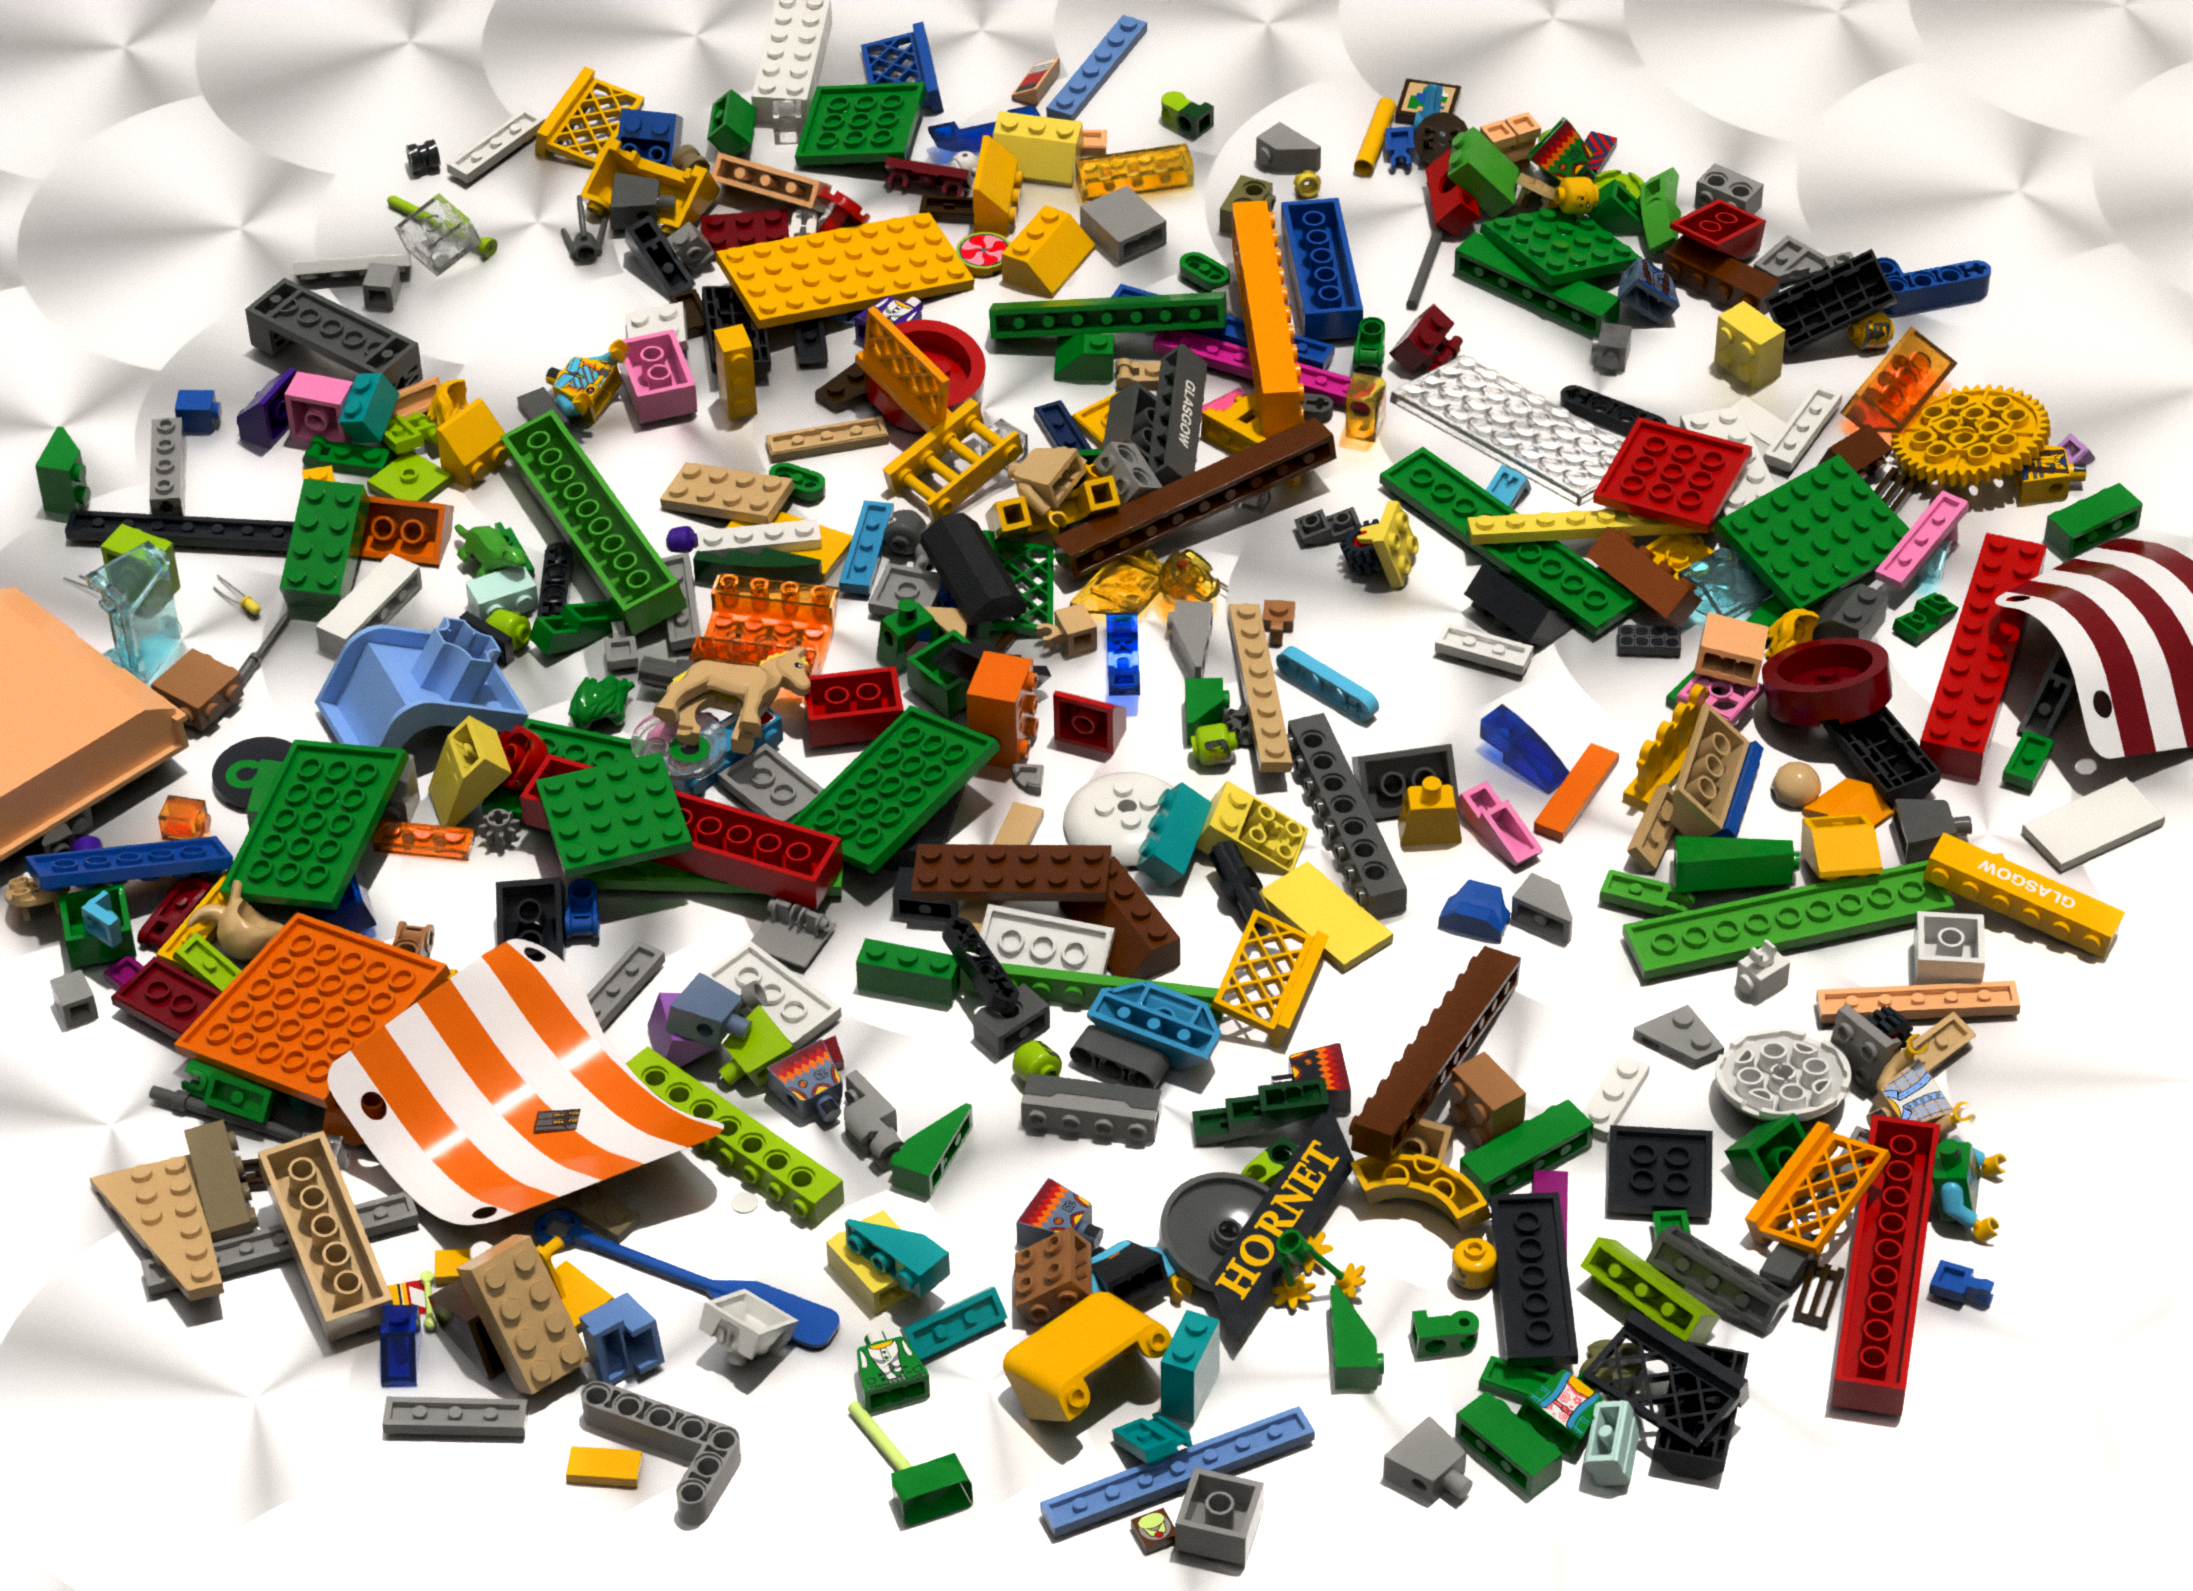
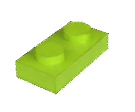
[172,932,242,992]

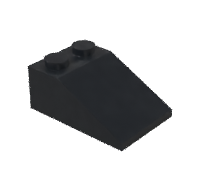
[496,877,567,962]

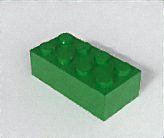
[279,479,370,609]

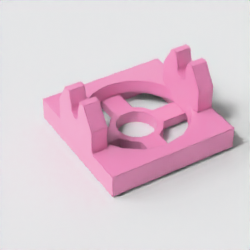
[1676,674,1764,726]

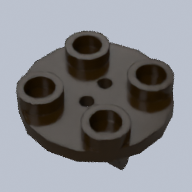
[1414,112,1468,165]

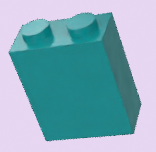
[1161,1310,1220,1425]

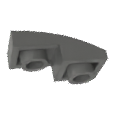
[1294,507,1362,544]
[1759,1232,1824,1287]

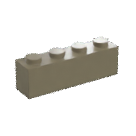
[184,1119,260,1242]

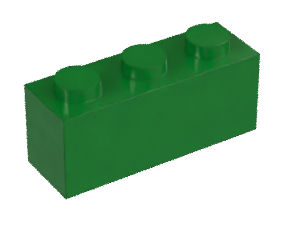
[2044,483,2143,559]
[856,938,960,1007]
[1455,1391,1563,1499]

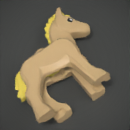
[653,646,811,754]

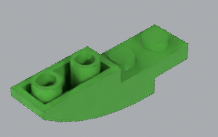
[1640,167,1681,254]

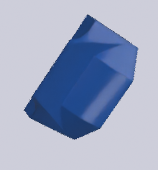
[1438,879,1511,943]

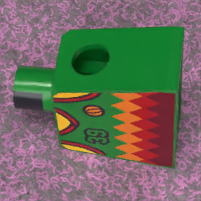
[1526,117,1597,181]

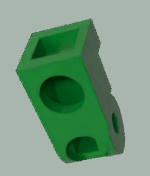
[1410,1310,1479,1358]

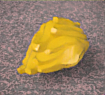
[427,379,468,427]
[1764,608,1820,660]

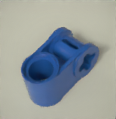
[565,878,600,940]

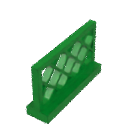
[977,530,1054,638]

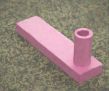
[1875,490,1969,591]

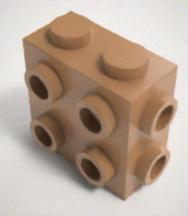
[151,648,244,731]
[1014,1226,1092,1325]

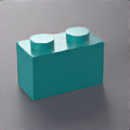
[338,373,400,443]

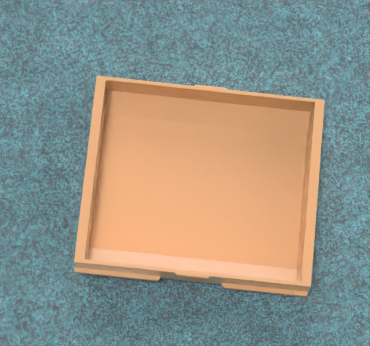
[0,587,189,862]

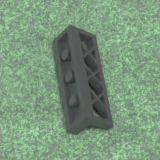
[1646,1224,1792,1333]

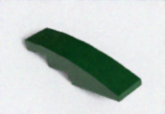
[693,548,823,589]
[1192,1078,1329,1146]

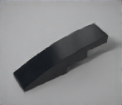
[932,642,1051,691]

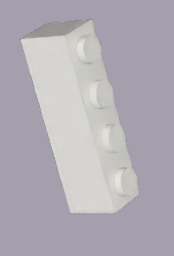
[316,553,423,657]

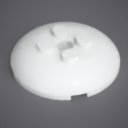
[1063,772,1174,871]
[1715,1028,1851,1122]

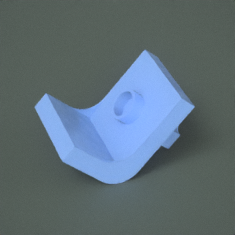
[315,617,529,749]

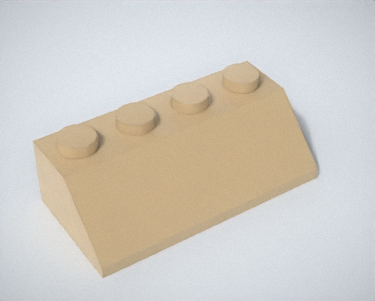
[1673,702,1750,837]

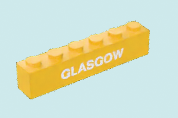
[1922,832,2125,959]

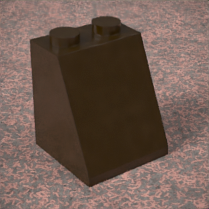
[428,1278,506,1380]

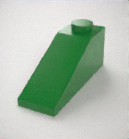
[889,1103,973,1198]
[1330,1285,1384,1390]

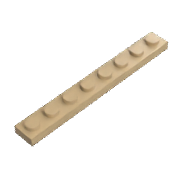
[1227,603,1293,772]

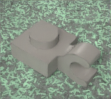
[604,620,639,670]

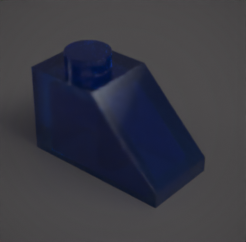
[380,1305,422,1387]

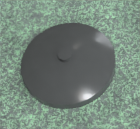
[1159,1172,1284,1292]

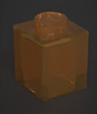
[158,795,211,841]

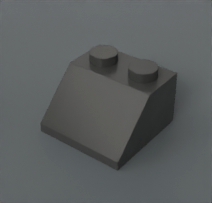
[1812,583,1888,641]

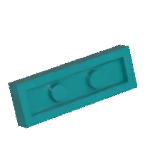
[900,1286,1008,1360]

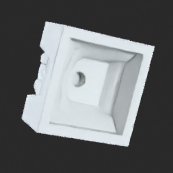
[698,1288,799,1366]

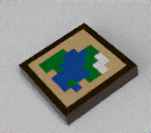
[1395,78,1461,123]

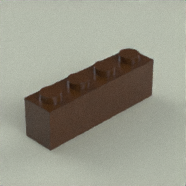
[1662,235,1780,315]

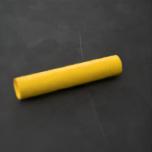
[1354,98,1397,175]

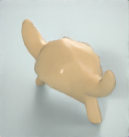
[186,880,284,961]

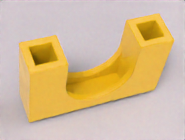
[985,475,1120,541]

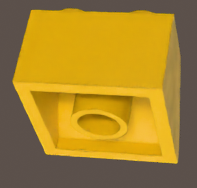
[436,398,509,489]

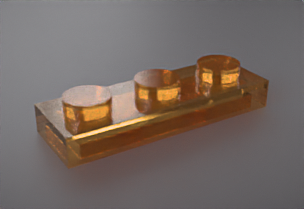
[373,820,475,861]

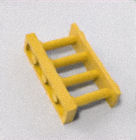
[882,398,1023,523]

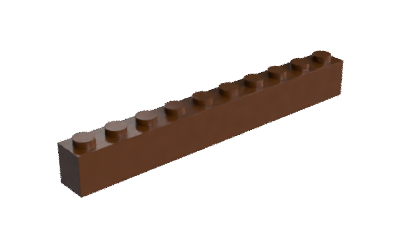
[1052,417,1337,579]
[1349,946,1521,1163]

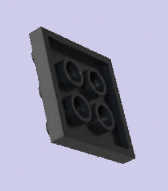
[1607,1125,1713,1218]

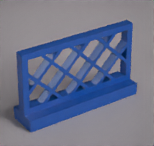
[861,21,944,113]

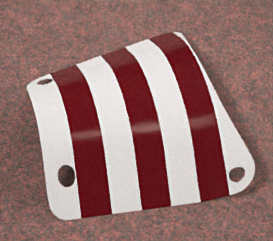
[1995,537,2193,759]

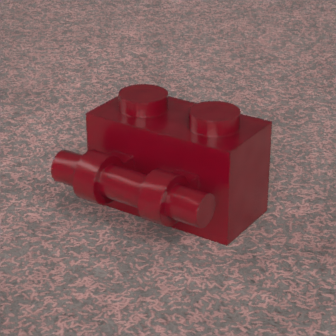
[1389,303,1463,379]

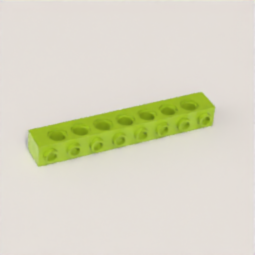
[626,1046,844,1226]

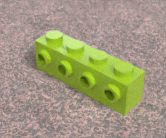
[1580,1237,1720,1344]

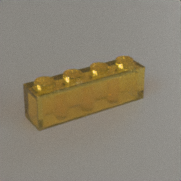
[1075,143,1194,202]

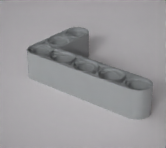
[580,1381,742,1526]

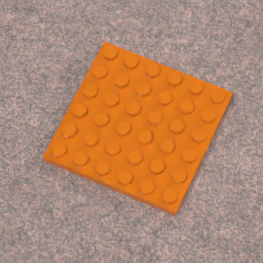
[174,912,450,1109]

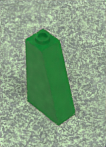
[1674,836,1800,892]

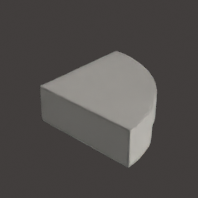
[1012,763,1044,795]

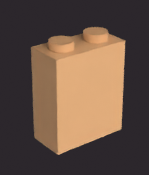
[1694,612,1769,688]

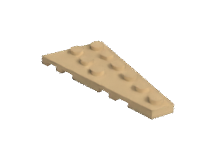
[89,1154,225,1301]

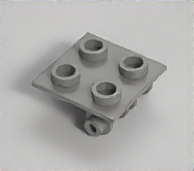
[751,897,836,969]

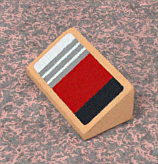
[1012,58,1060,105]

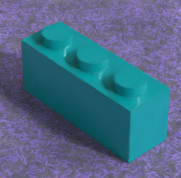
[1136,782,1212,888]

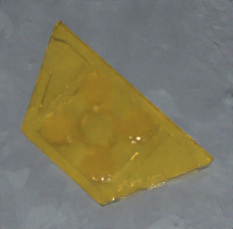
[1070,548,1170,616]

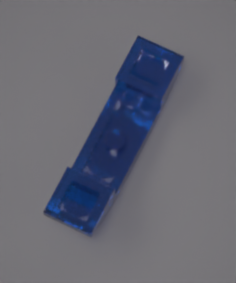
[928,105,1040,152]
[1106,612,1140,696]

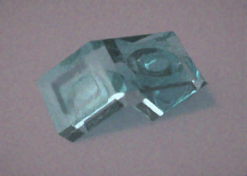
[1915,539,1953,584]

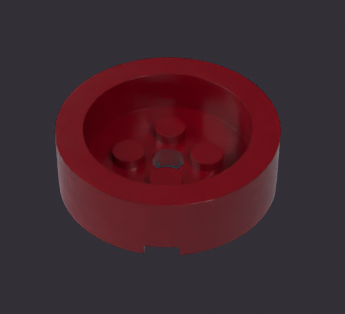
[1762,637,1893,727]

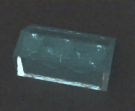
[1678,544,1775,618]

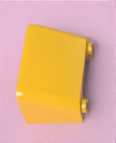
[580,137,720,237]
[1003,1292,1172,1422]

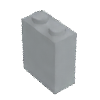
[1080,185,1167,265]

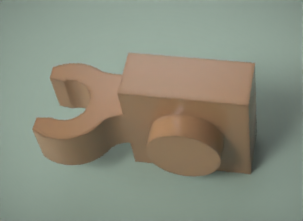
[1262,600,1295,645]

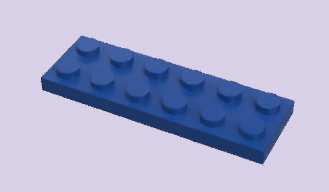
[25,836,233,892]

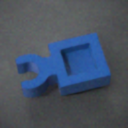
[1385,126,1415,172]

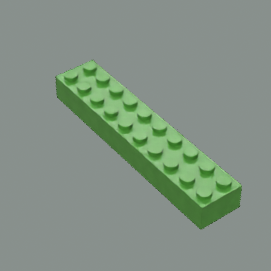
[500,409,688,636]

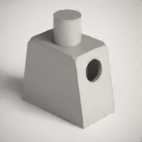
[1383,1416,1473,1502]

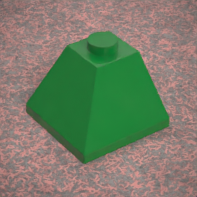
[1054,334,1115,381]

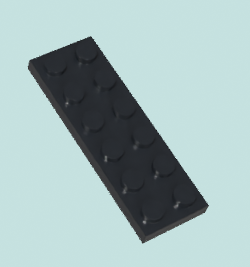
[1490,1192,1578,1367]

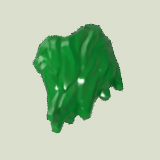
[568,674,635,730]

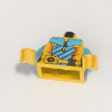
[546,339,630,423]

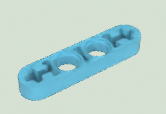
[1276,646,1380,721]

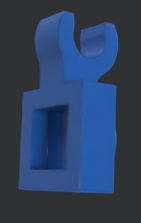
[1929,1260,1994,1307]

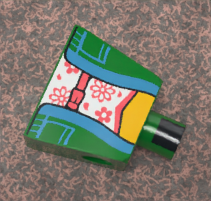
[1517,1370,1603,1457]

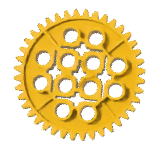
[1891,384,2051,487]

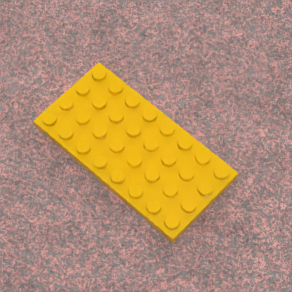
[715,212,975,329]

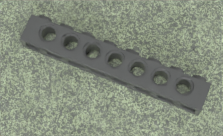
[1287,713,1407,918]

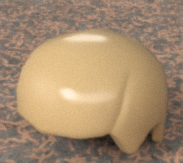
[1771,762,1821,808]

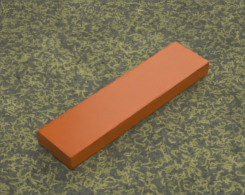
[1533,743,1620,841]

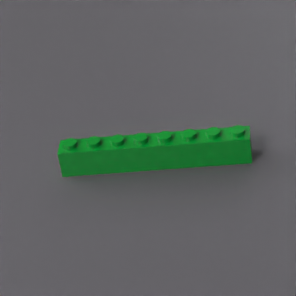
[989,292,1228,339]

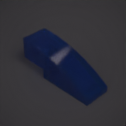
[1480,704,1570,794]

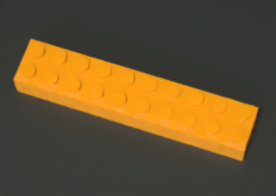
[1232,200,1304,439]

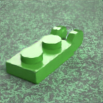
[1599,869,1695,916]

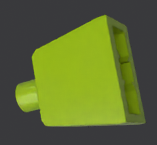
[718,1005,797,1087]

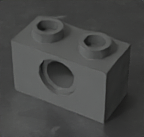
[973,983,1050,1060]

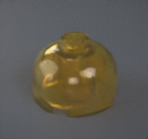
[1158,549,1220,607]

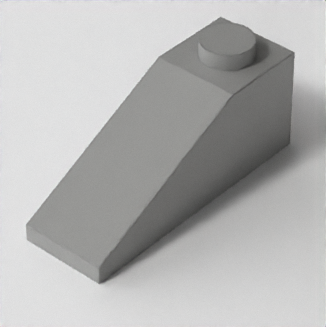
[1167,599,1213,678]

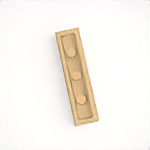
[765,416,889,463]

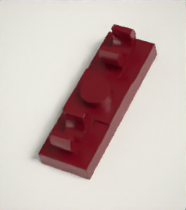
[885,157,974,197]

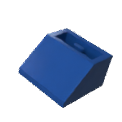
[618,108,683,168]

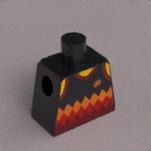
[1271,1043,1351,1113]

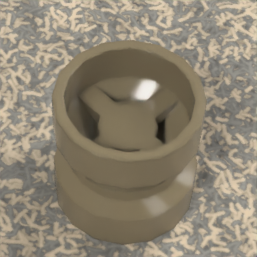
[672,145,710,172]

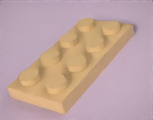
[660,462,795,524]

